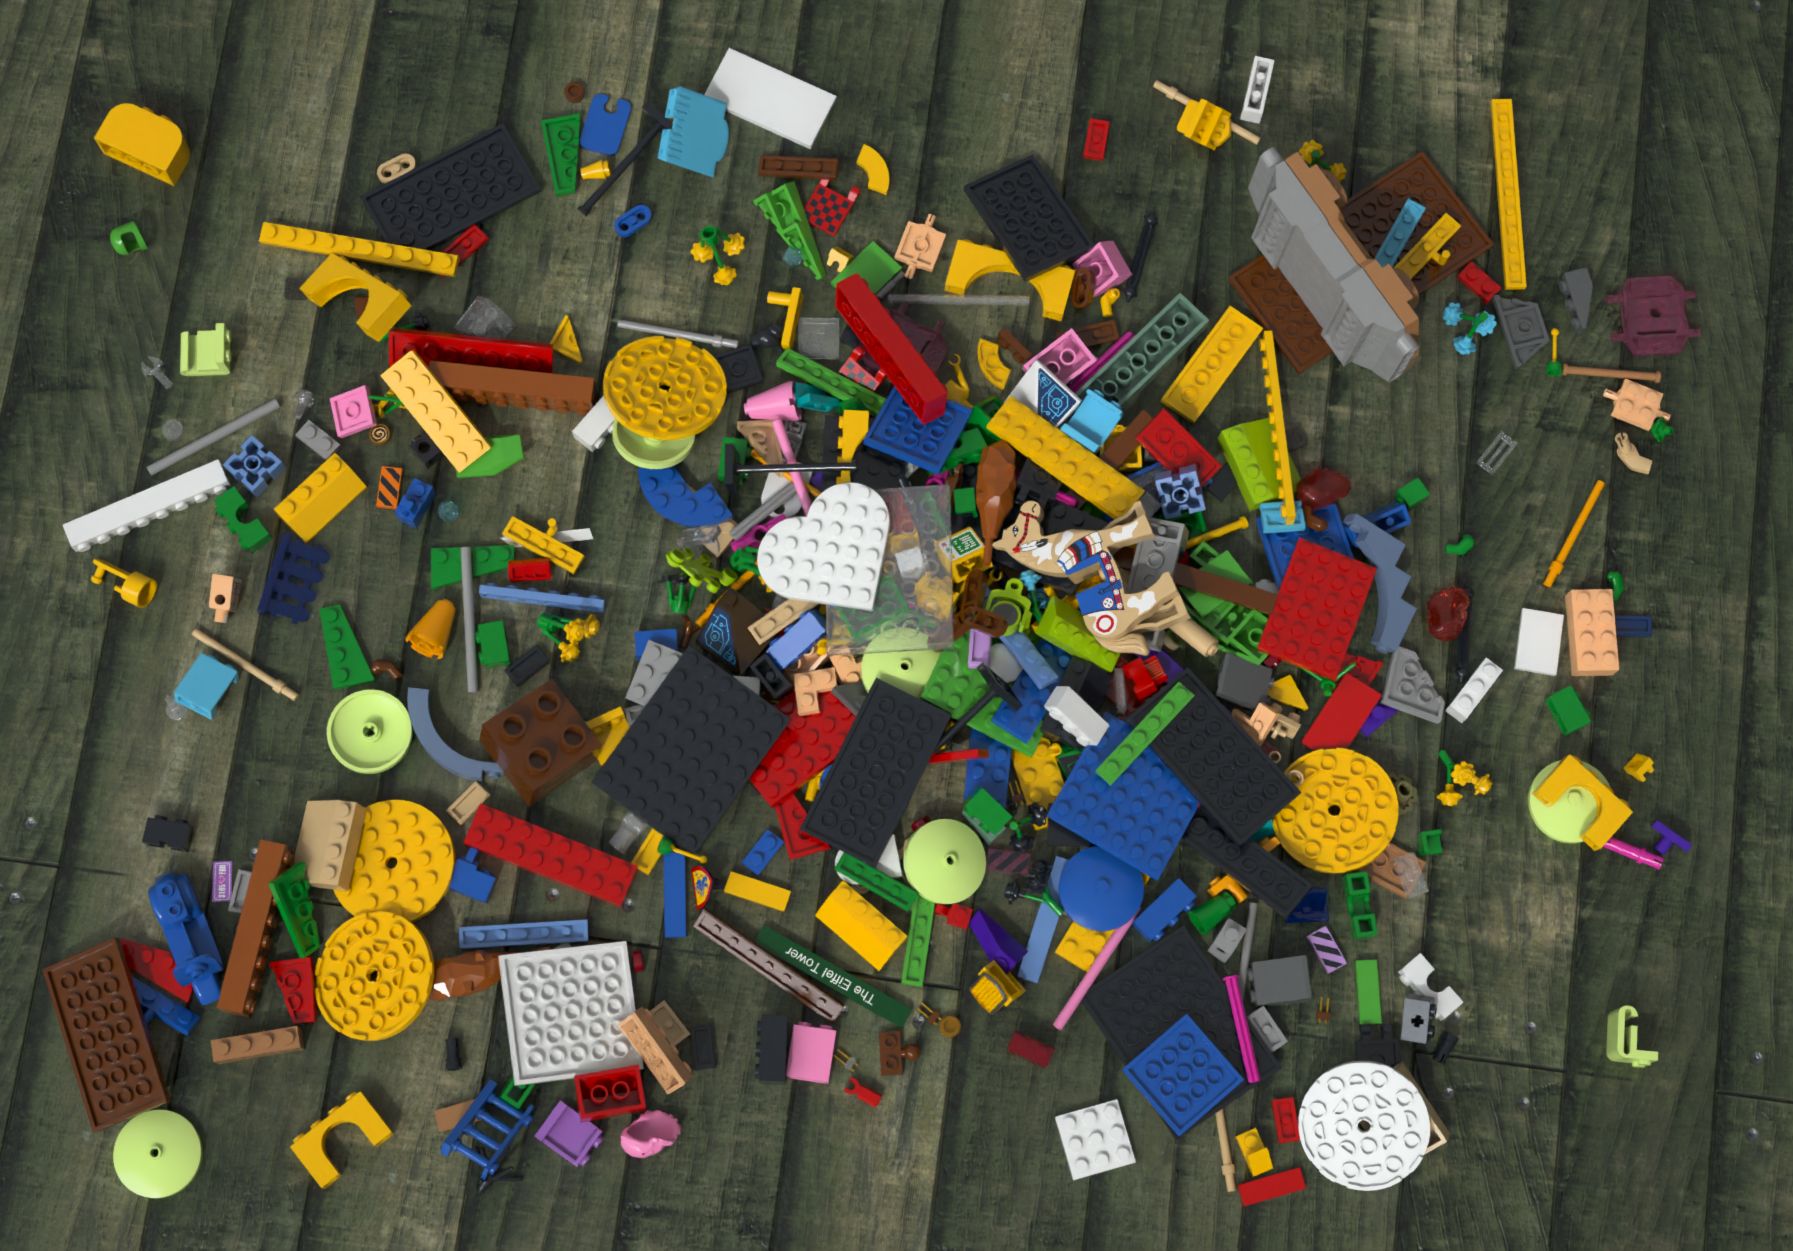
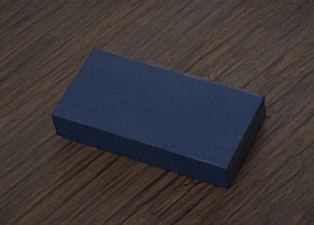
[1615,615,1652,637]

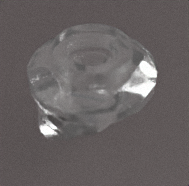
[293,390,315,419]
[163,694,187,720]

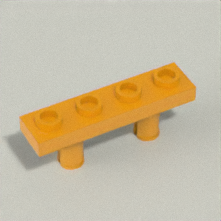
[1207,837,1280,904]

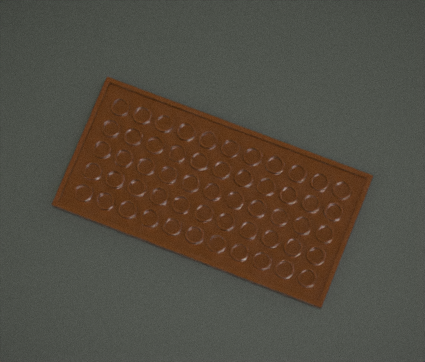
[1228,151,1494,375]

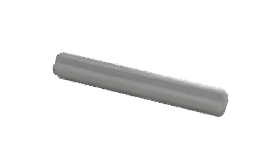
[729,483,797,540]

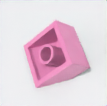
[1072,241,1132,298]

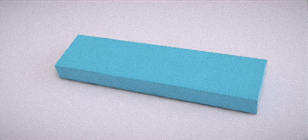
[1374,198,1426,268]

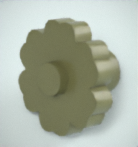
[1388,773,1418,816]

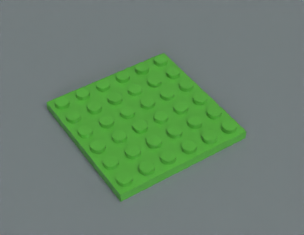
[919,615,1048,758]

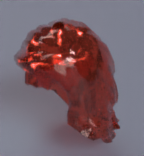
[1295,467,1351,510]
[1427,586,1470,642]

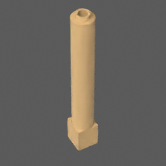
[1113,555,1219,657]

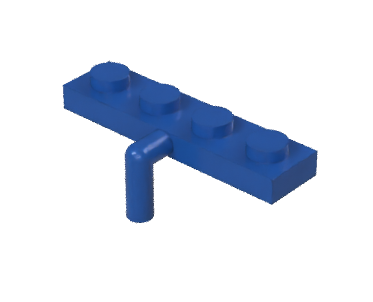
[131,976,200,1036]

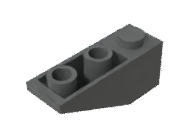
[1558,267,1593,335]

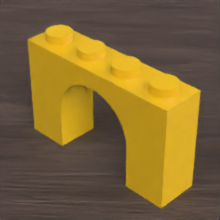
[1532,754,1633,851]
[290,1091,395,1189]

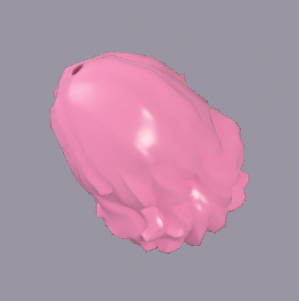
[620,1110,681,1158]

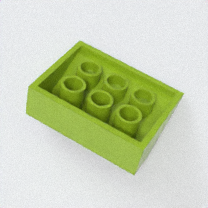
[1217,418,1306,511]

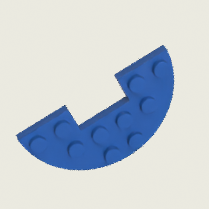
[638,466,733,528]

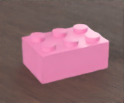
[1022,328,1097,385]

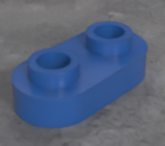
[614,205,652,237]

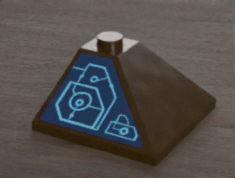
[695,587,782,676]

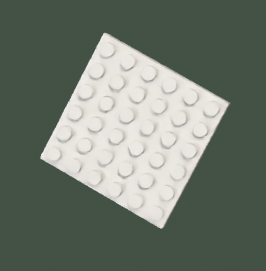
[498,941,644,1086]

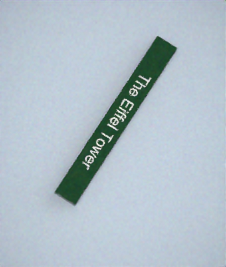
[754,925,912,1029]

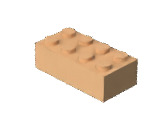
[1565,589,1619,676]

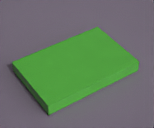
[831,241,902,294]
[1176,550,1252,619]

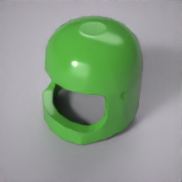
[110,220,148,255]

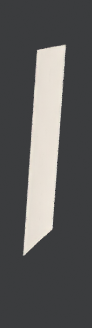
[501,528,593,548]

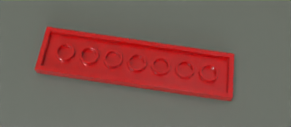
[389,328,554,374]

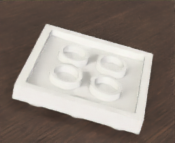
[1055,1099,1136,1180]

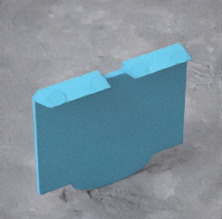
[658,86,729,177]

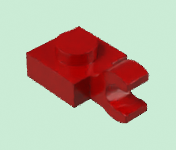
[934,903,973,930]

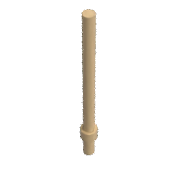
[1153,80,1260,145]
[192,628,299,701]
[1215,1109,1236,1192]

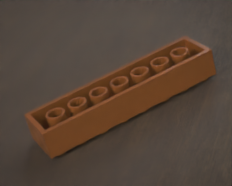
[429,361,597,416]
[217,839,295,1018]

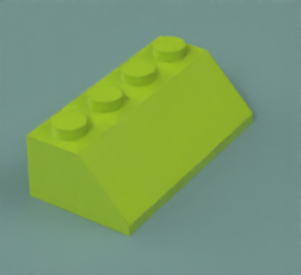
[1035,596,1120,672]

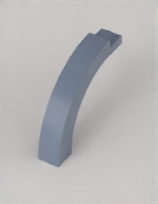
[407,687,505,782]

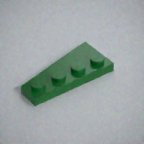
[541,113,581,197]
[431,545,515,590]
[319,605,376,690]
[268,862,320,958]

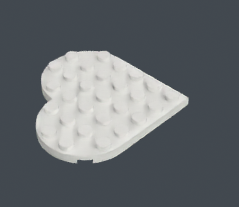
[757,483,890,611]

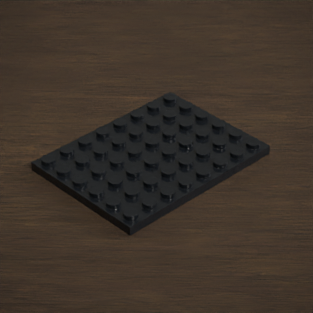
[591,645,792,854]
[1081,925,1282,1141]

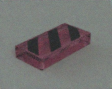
[986,848,1030,876]

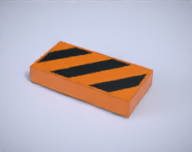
[376,466,403,509]

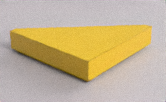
[549,315,583,365]
[1267,675,1308,711]

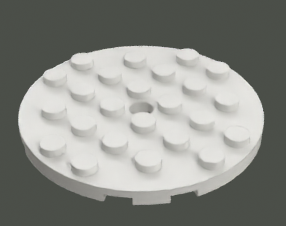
[1299,1061,1430,1191]

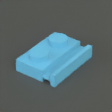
[1259,501,1306,533]

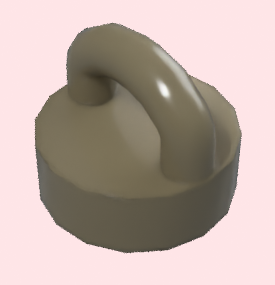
[1162,630,1182,653]

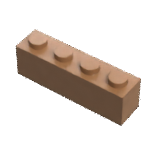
[211,1026,305,1064]

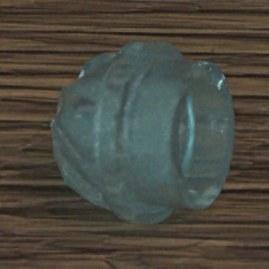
[781,246,802,266]
[438,500,459,522]

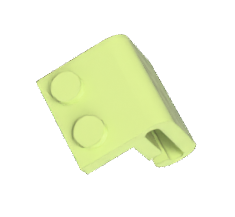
[180,323,231,376]
[1606,1006,1658,1068]

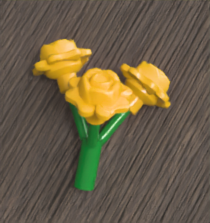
[1299,140,1347,183]
[1437,750,1492,806]

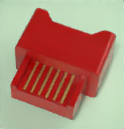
[1121,655,1169,701]

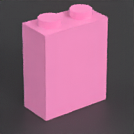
[786,1022,836,1084]

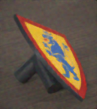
[691,866,725,911]

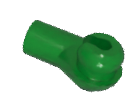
[1445,534,1474,555]
[1607,571,1624,603]

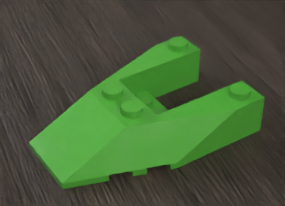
[1170,541,1269,665]

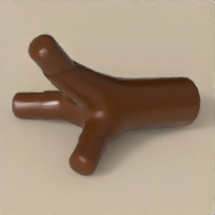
[679,615,700,648]

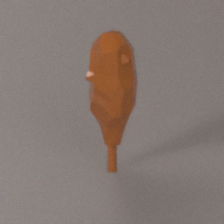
[976,440,1017,565]
[428,946,550,1001]

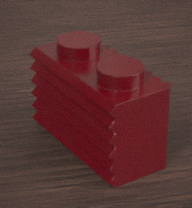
[1006,1031,1055,1069]

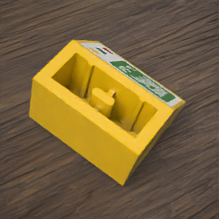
[934,526,993,583]

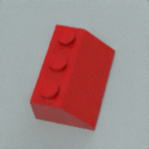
[574,1065,646,1123]

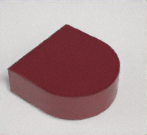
[633,950,644,973]

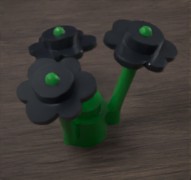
[657,570,696,613]

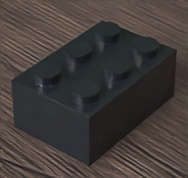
[755,1015,788,1085]

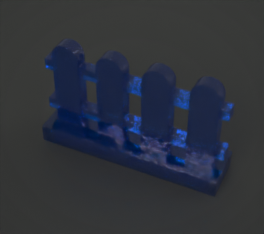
[257,532,329,624]

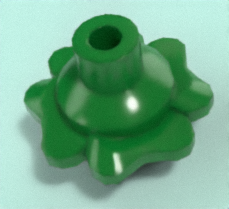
[1651,417,1673,442]

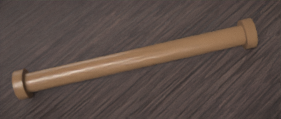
[1561,363,1661,383]

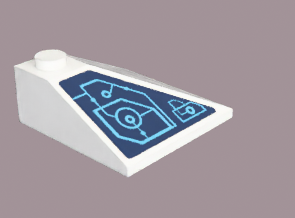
[1004,359,1082,430]

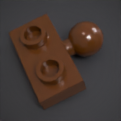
[879,1031,921,1076]

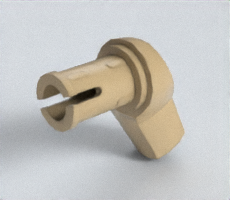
[1615,433,1652,474]

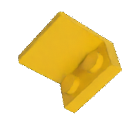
[585,706,629,766]

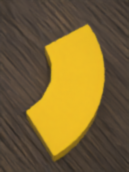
[857,144,889,195]
[977,338,1011,390]

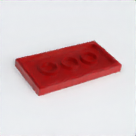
[1135,408,1222,488]
[1301,673,1382,751]

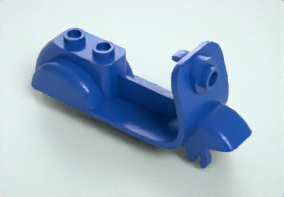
[148,871,224,1005]

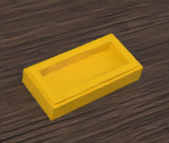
[631,828,665,876]

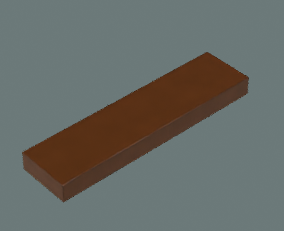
[758,155,840,180]

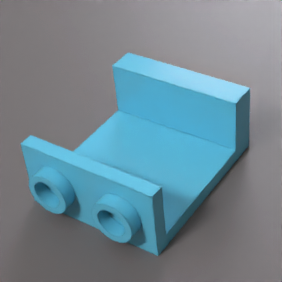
[1060,389,1124,455]
[174,653,239,720]

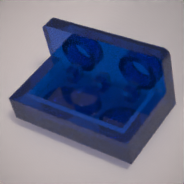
[1286,888,1329,923]

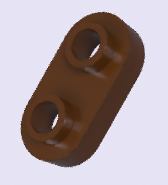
[1071,267,1095,309]

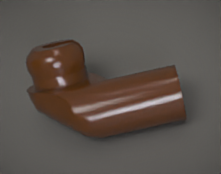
[1303,506,1328,531]
[371,659,403,681]

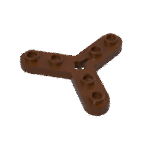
[927,569,1008,652]

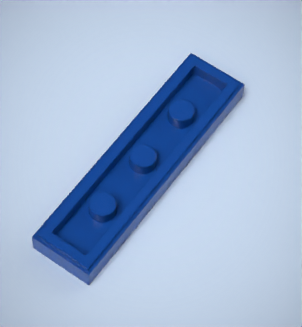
[664,852,686,938]

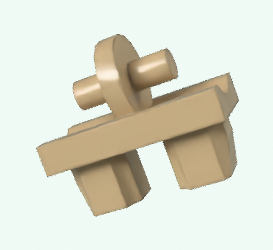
[1270,703,1301,739]

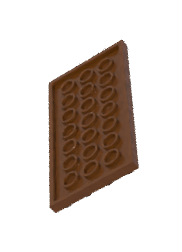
[43,938,171,1133]

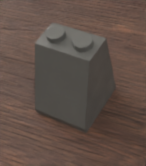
[1214,653,1275,712]
[1247,955,1312,1007]

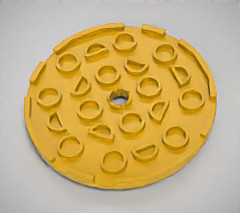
[603,336,727,440]
[1272,748,1399,873]
[334,800,456,923]
[314,911,434,1041]

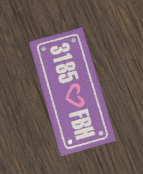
[212,861,232,902]

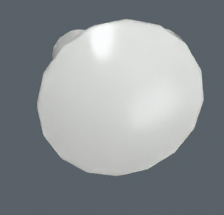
[990,643,1023,683]

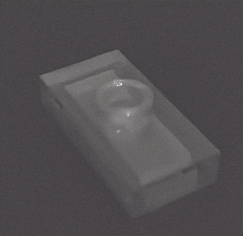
[1393,852,1429,899]

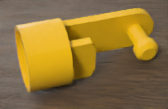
[91,558,157,608]

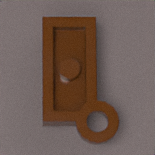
[938,462,964,515]

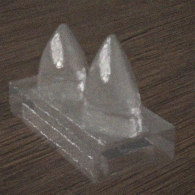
[676,525,722,556]

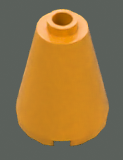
[405,599,456,659]

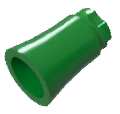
[1188,891,1237,936]

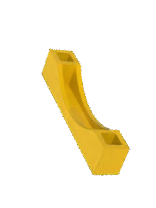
[836,410,869,485]

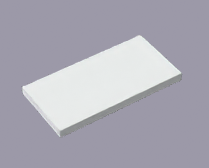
[704,48,837,149]

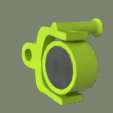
[985,578,1032,636]

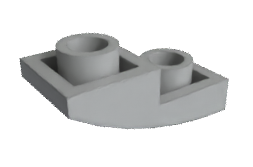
[781,420,807,460]

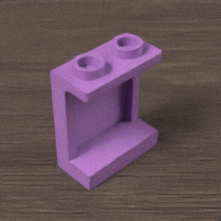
[535,1100,604,1168]

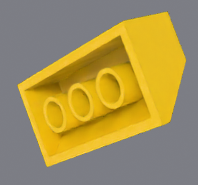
[274,453,367,544]
[815,880,908,971]

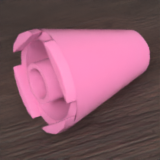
[744,381,802,421]

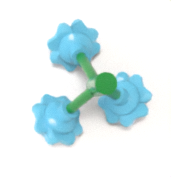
[1443,302,1497,355]
[1002,570,1050,623]

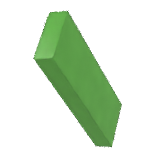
[1355,960,1382,1025]

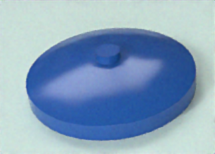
[1058,846,1144,932]

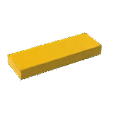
[724,871,791,912]

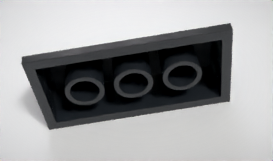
[1040,655,1114,752]

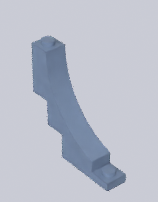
[1343,513,1417,654]

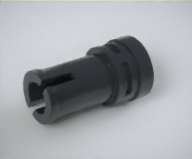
[1432,1031,1459,1065]
[445,1038,463,1071]

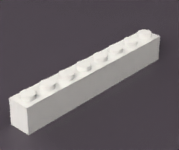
[63,460,231,552]

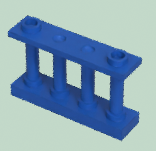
[440,1079,534,1180]

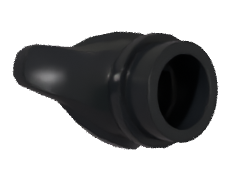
[749,322,784,354]

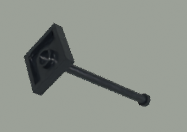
[577,102,673,217]
[724,443,857,495]
[932,662,1023,756]

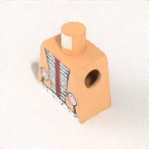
[209,574,242,623]

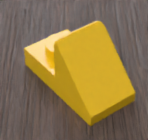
[1235,1128,1273,1177]

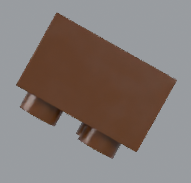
[479,679,602,806]

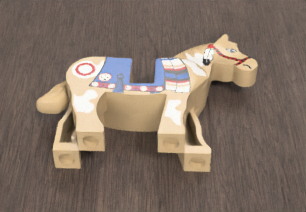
[992,501,1191,656]

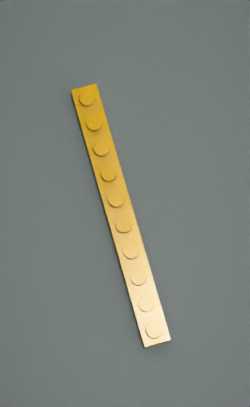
[1490,99,1527,290]
[259,222,460,277]
[1259,331,1296,525]

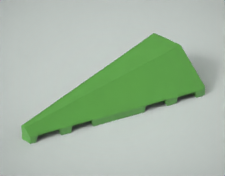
[753,182,826,280]

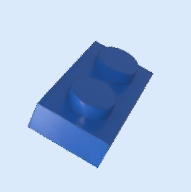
[742,829,784,876]

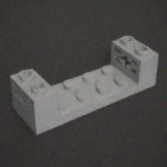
[1127,517,1189,652]

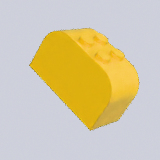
[94,103,190,186]

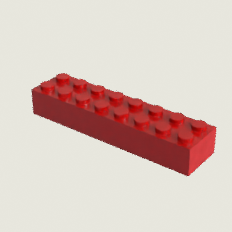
[835,273,948,425]
[463,803,639,909]

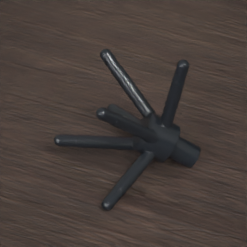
[474,1146,523,1193]

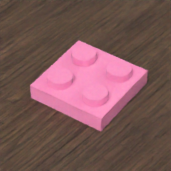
[330,385,377,438]

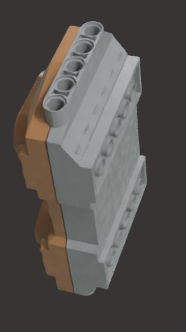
[1248,147,1420,383]

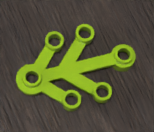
[666,547,738,593]

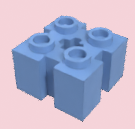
[223,435,286,498]
[1155,464,1206,519]

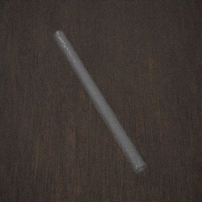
[888,294,1030,305]

